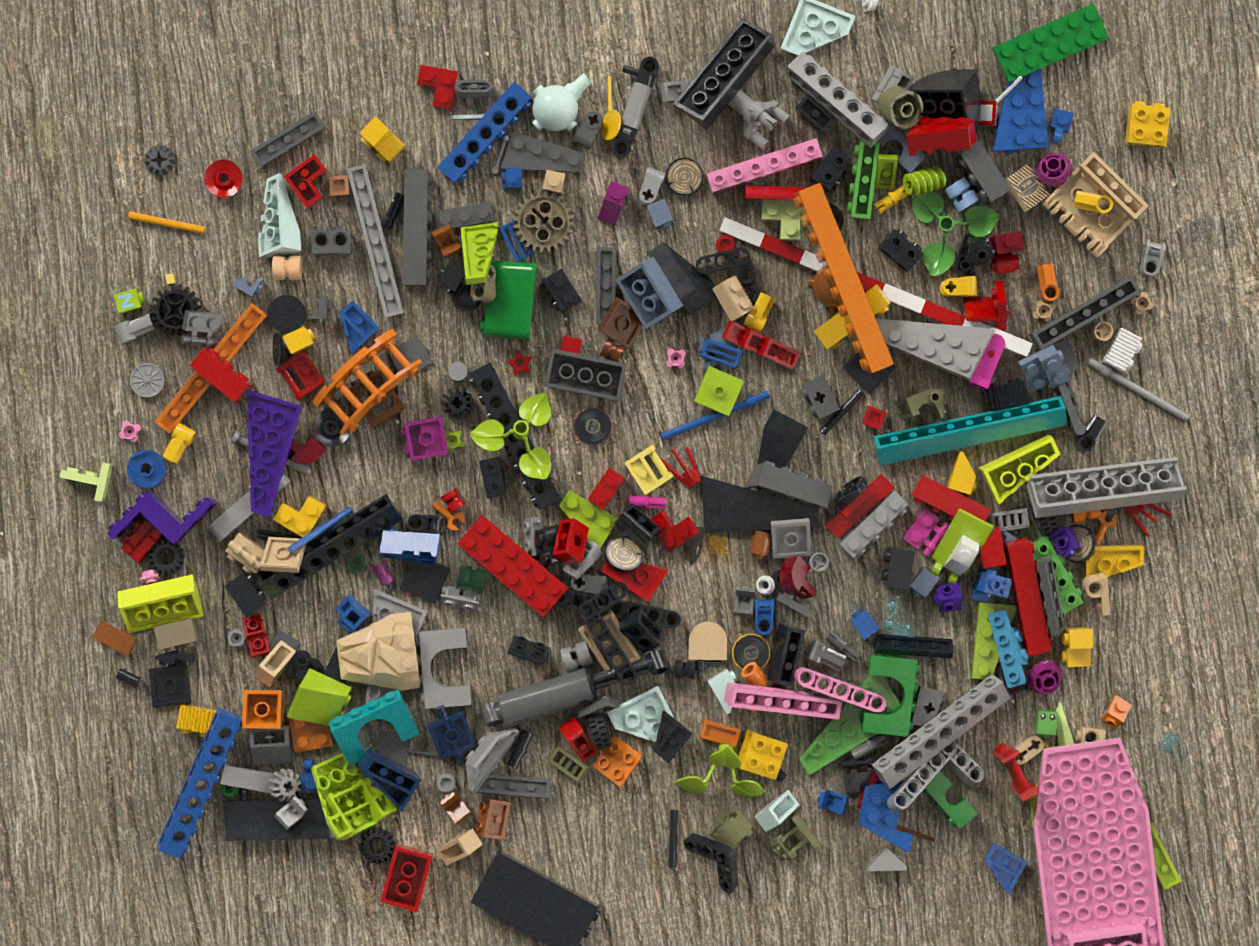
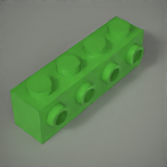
[847,140,880,221]
[1033,536,1084,614]

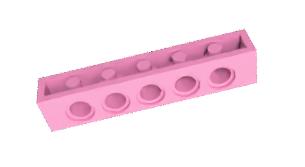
[706,138,823,194]
[724,682,843,719]

